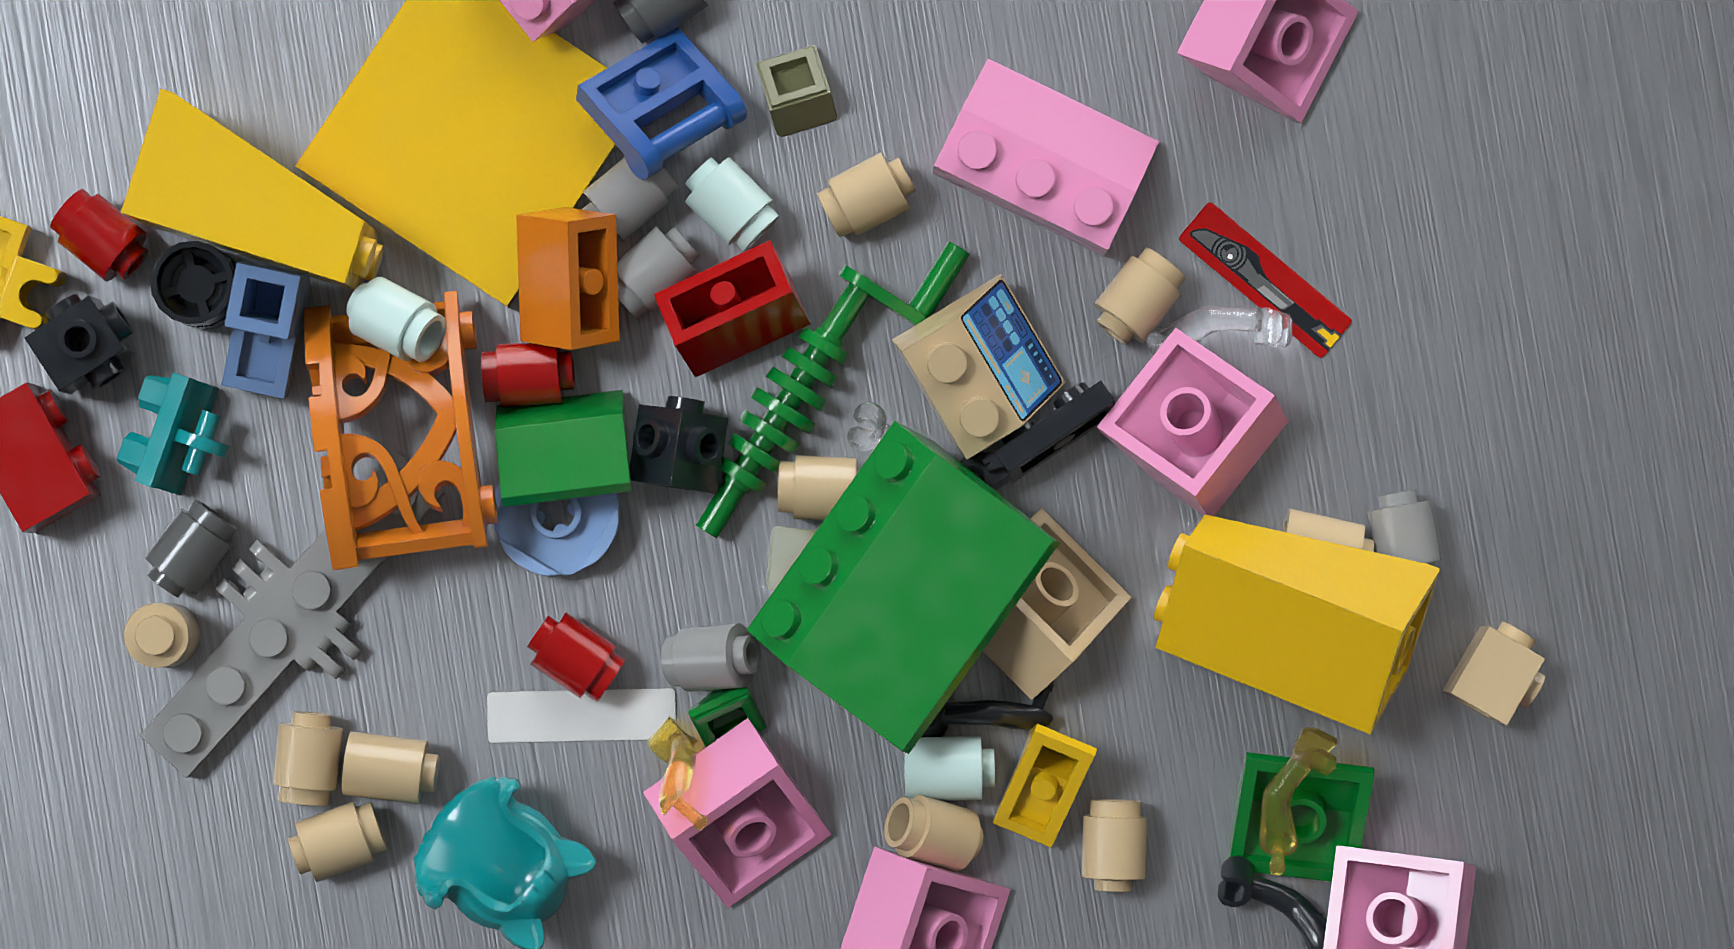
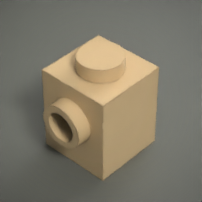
[1442,621,1545,725]

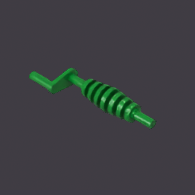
[696,241,970,539]

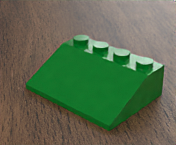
[746,421,1060,754]

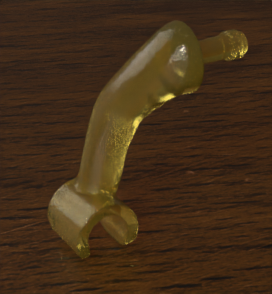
[647,716,709,831]
[1260,727,1338,876]

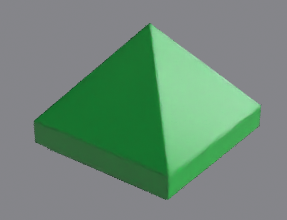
[688,687,767,747]

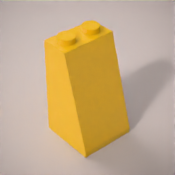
[121,88,384,291]
[1153,514,1440,734]

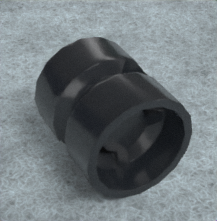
[150,241,237,330]

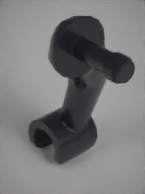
[921,681,1054,737]
[1218,856,1327,949]

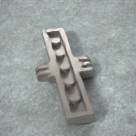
[139,450,445,778]

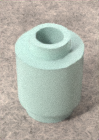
[685,157,779,252]
[346,277,446,362]

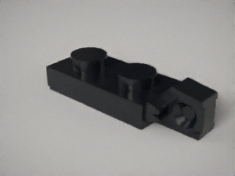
[960,380,1115,491]

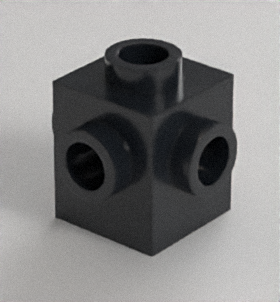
[24,294,135,394]
[630,395,729,494]

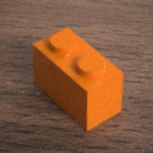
[516,207,620,350]

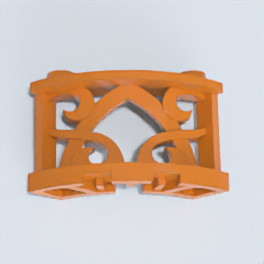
[304,290,498,570]

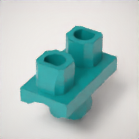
[116,372,230,496]

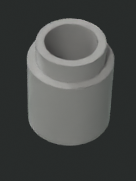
[582,157,678,241]
[617,226,700,320]
[1367,490,1441,566]
[661,623,761,692]

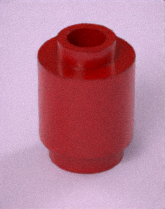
[50,189,148,282]
[481,342,575,408]
[527,612,626,702]

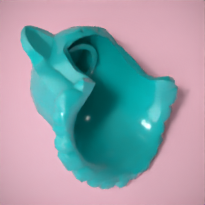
[414,777,597,949]

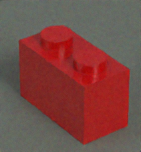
[654,240,811,378]
[0,382,101,533]

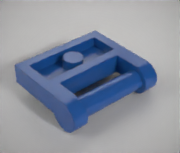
[576,27,747,180]

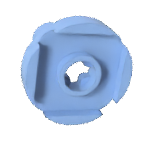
[494,481,620,576]

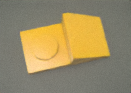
[993,724,1097,847]

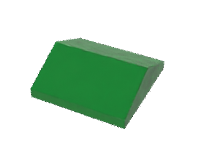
[494,390,632,507]
[1228,752,1375,882]

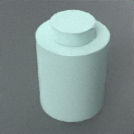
[904,736,995,801]

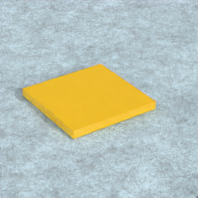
[295,0,617,308]

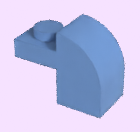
[221,261,310,399]

